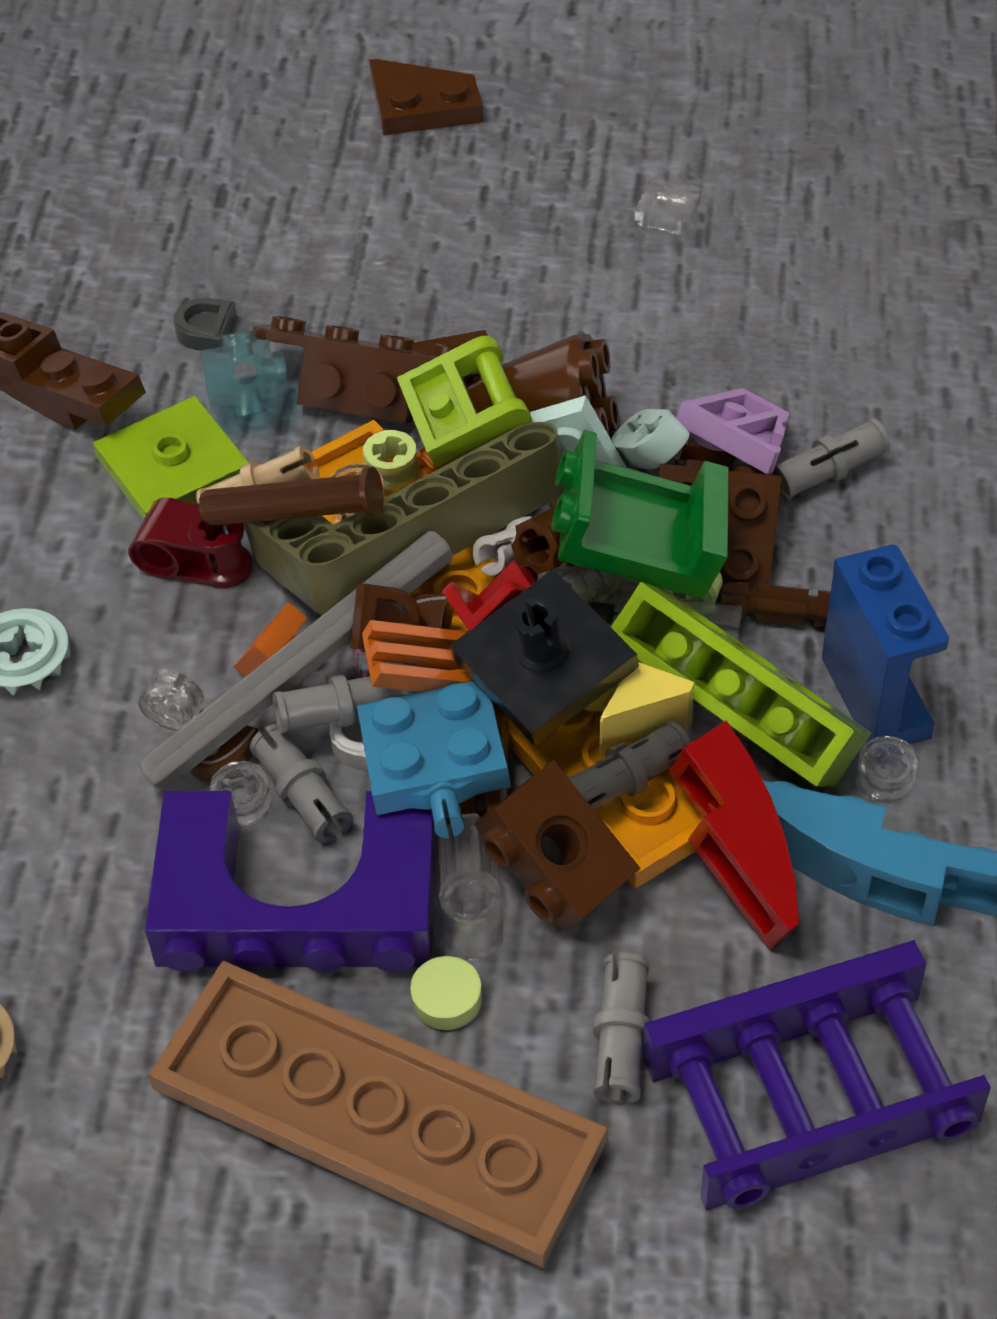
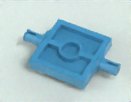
[357,665,511,838]

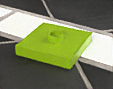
[92,396,249,520]

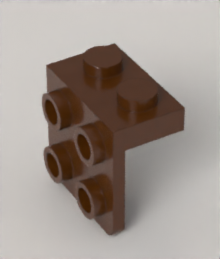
[658,459,782,594]

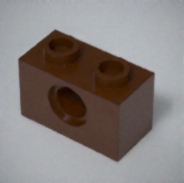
[473,760,641,931]

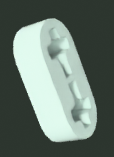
[611,409,690,470]

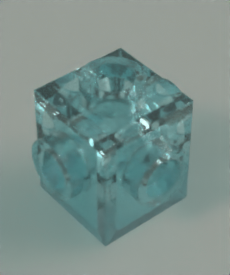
[200,331,288,416]

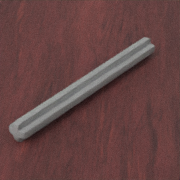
[139,531,453,792]

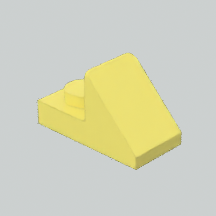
[584,662,695,756]

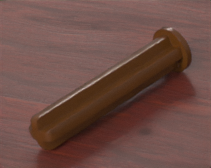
[199,467,384,526]

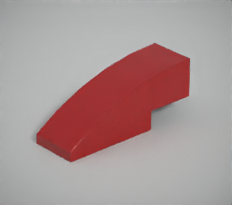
[669,720,799,951]

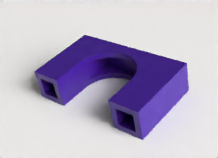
[145,791,437,972]

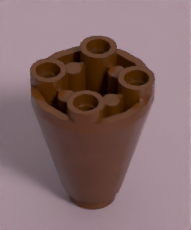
[466,334,619,433]

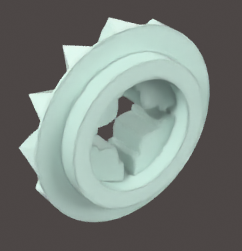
[0,608,70,696]

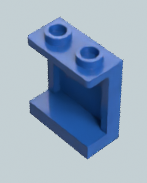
[822,545,949,755]

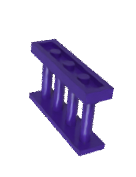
[643,940,991,1211]

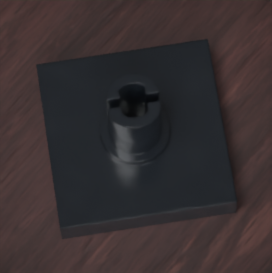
[450,569,639,746]

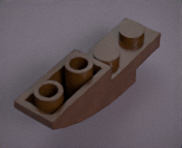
[0,312,146,430]

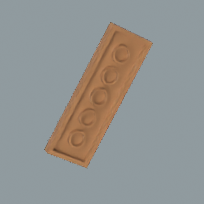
[148,961,608,1268]

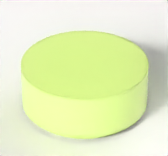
[410,956,482,1030]

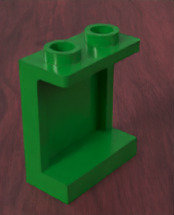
[551,430,728,599]

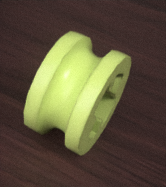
[363,430,418,489]

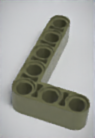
[243,422,564,615]

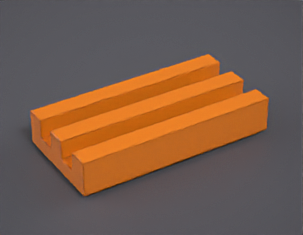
[362,620,474,692]

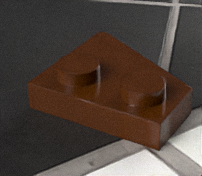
[369,59,483,135]

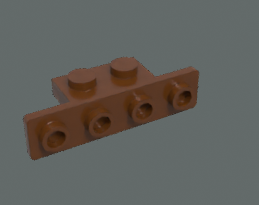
[252,316,478,423]

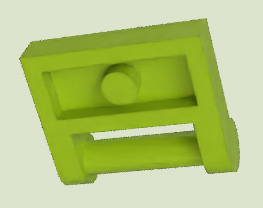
[397,336,532,468]

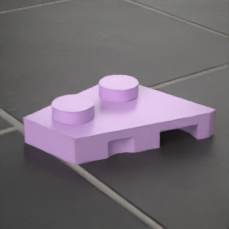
[676,388,789,474]

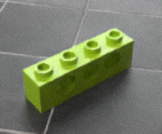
[611,582,871,787]

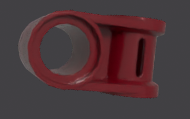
[128,498,253,588]

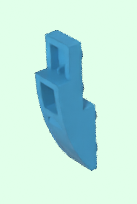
[763,780,997,926]

